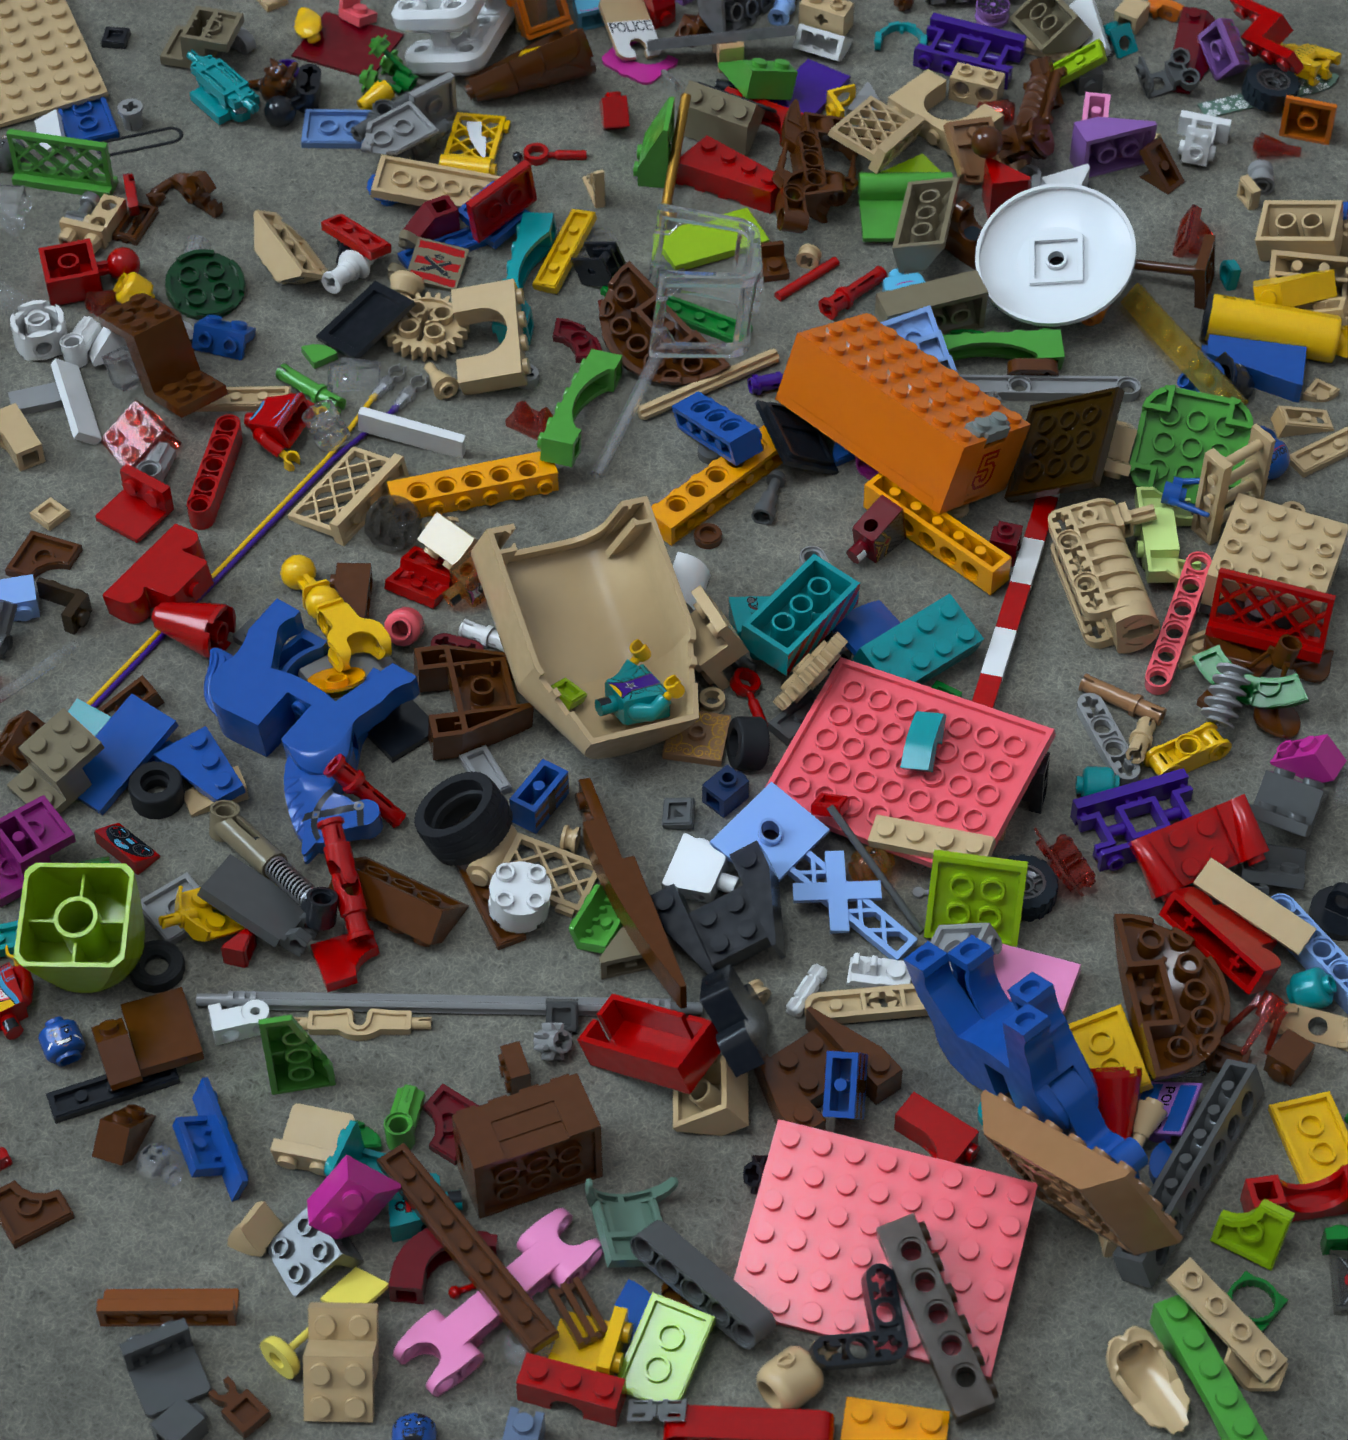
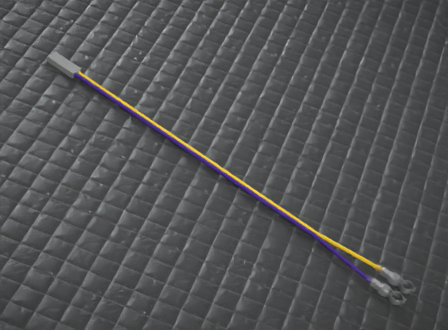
[87,363,429,708]

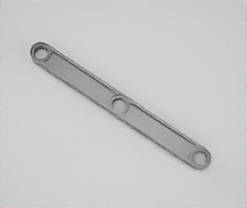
[959,374,1141,402]

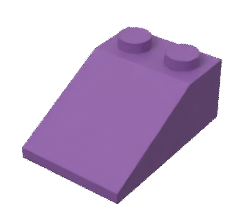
[1069,117,1157,178]

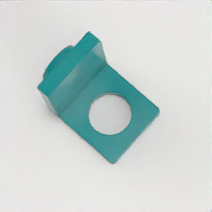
[1103,21,1138,59]

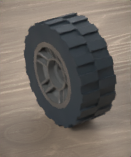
[1241,62,1301,113]
[1008,854,1059,922]

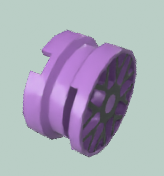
[975,0,1010,28]

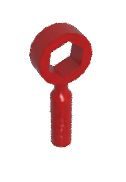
[523,143,587,166]
[730,667,768,725]

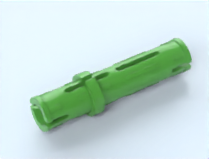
[276,363,346,414]

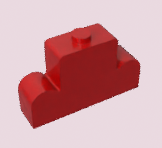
[102,523,214,624]
[1159,887,1281,995]

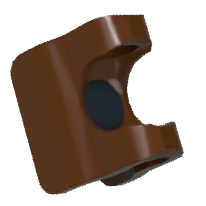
[945,199,983,270]

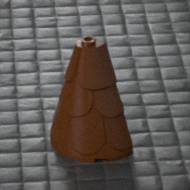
[464,27,596,102]

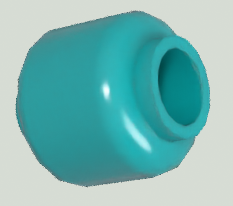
[1075,766,1120,797]
[1286,967,1337,1009]

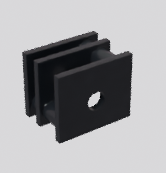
[570,241,626,286]

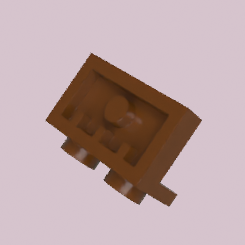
[0,710,45,772]

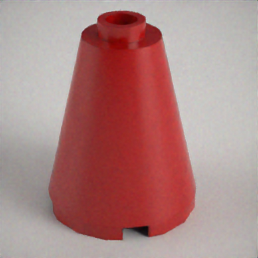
[151,602,236,660]
[1090,1067,1142,1139]

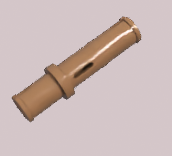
[1079,673,1167,726]

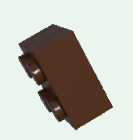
[498,1041,531,1095]

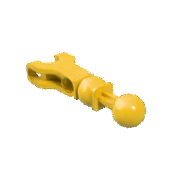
[280,555,392,672]

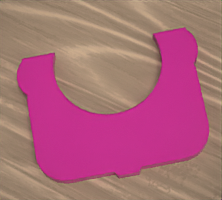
[602,41,678,85]

